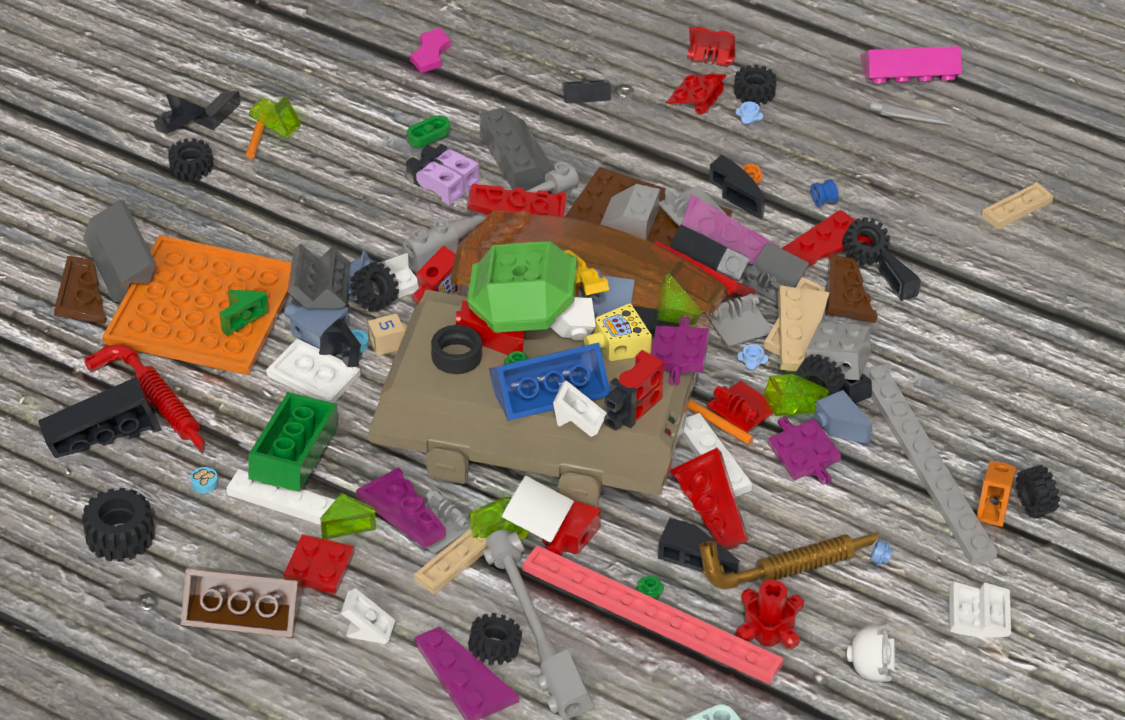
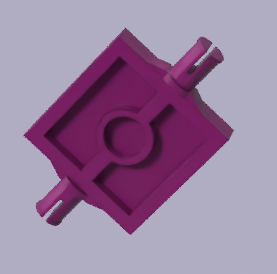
[651,315,709,385]
[768,416,841,485]

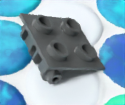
[742,241,809,303]

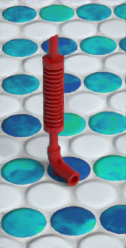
[83,344,205,454]

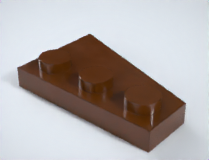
[826,254,878,323]
[54,256,106,324]

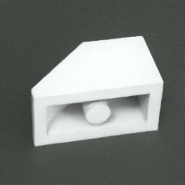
[550,297,596,340]

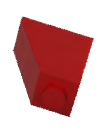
[455,300,525,355]

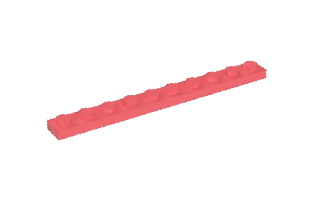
[523,545,784,685]

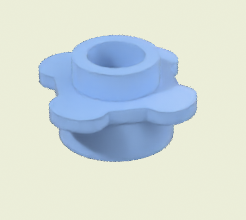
[736,102,763,124]
[737,344,768,370]

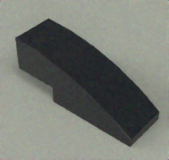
[709,155,765,219]

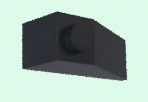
[670,224,750,281]
[658,518,740,573]

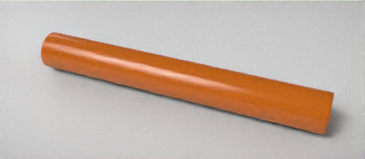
[246,105,271,159]
[688,399,754,445]

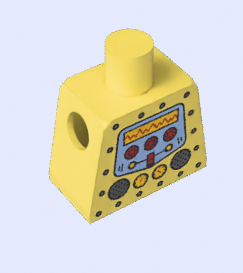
[584,303,652,361]

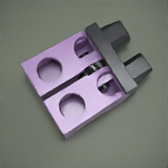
[406,143,480,205]

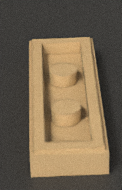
[981,182,1053,230]
[414,527,487,595]

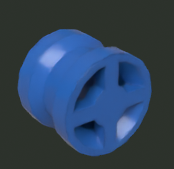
[810,179,839,207]

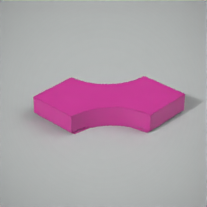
[410,28,451,73]

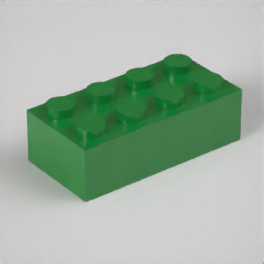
[248,392,338,492]

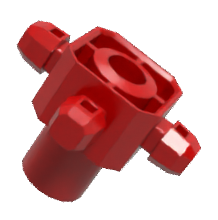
[736,580,804,649]

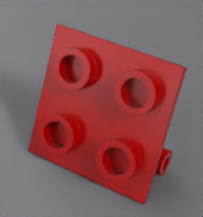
[687,27,736,67]
[666,73,726,114]
[707,380,780,433]

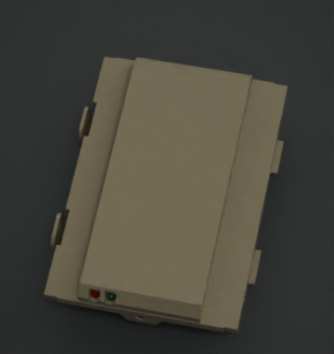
[369,290,697,508]

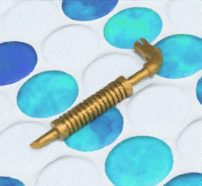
[699,532,879,589]

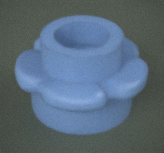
[870,540,893,566]

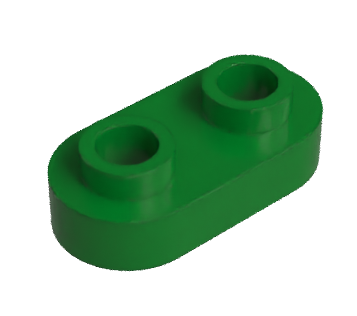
[407,115,451,147]

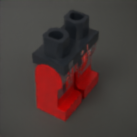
[604,350,664,431]

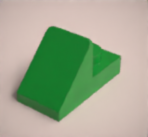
[219,289,268,336]

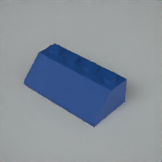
[489,342,610,421]

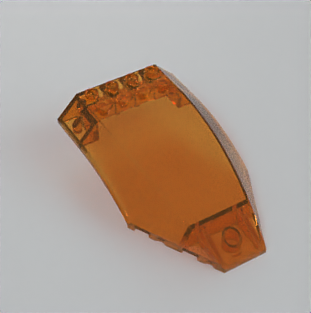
[451,210,728,314]

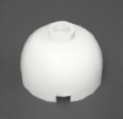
[847,624,895,682]

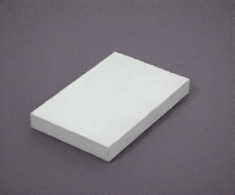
[266,339,361,403]

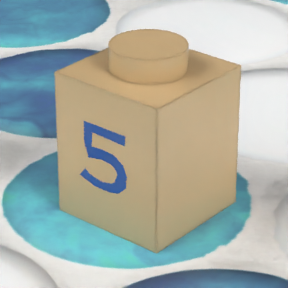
[367,313,407,356]

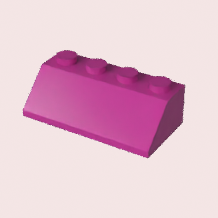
[860,46,962,84]

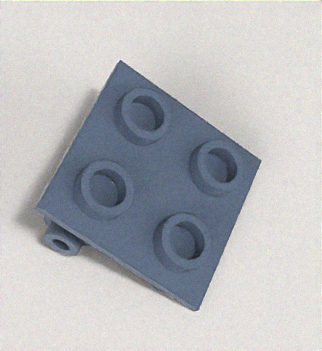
[579,269,634,319]

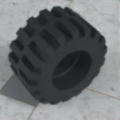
[82,488,155,562]

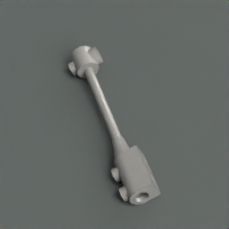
[403,162,579,271]
[482,530,595,718]

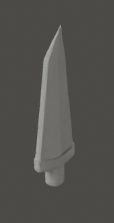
[870,101,950,124]

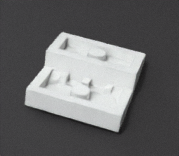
[502,475,574,542]
[949,582,1011,638]

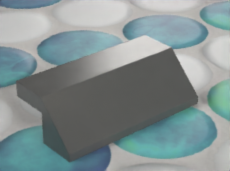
[83,200,156,302]
[287,243,351,308]

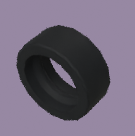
[431,325,482,374]

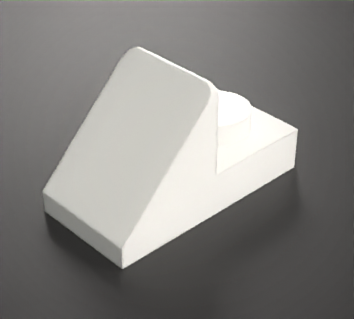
[377,253,419,298]
[553,381,607,437]
[341,588,395,644]

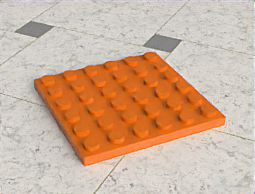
[102,235,292,375]

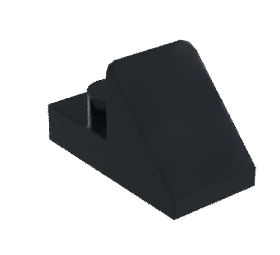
[153,94,206,133]
[319,319,361,367]

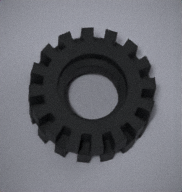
[734,65,777,106]
[168,138,213,181]
[842,217,890,266]
[350,262,399,312]
[793,354,845,403]
[1016,465,1060,518]
[468,613,522,665]

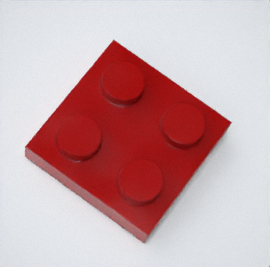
[283,534,355,594]

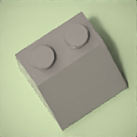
[598,184,660,243]

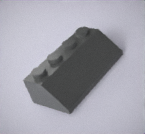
[480,108,554,191]

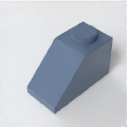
[814,390,872,444]

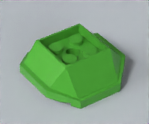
[467,241,578,333]

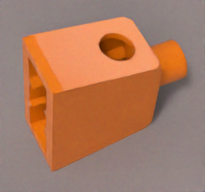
[977,461,1016,527]

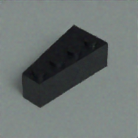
[38,377,162,459]

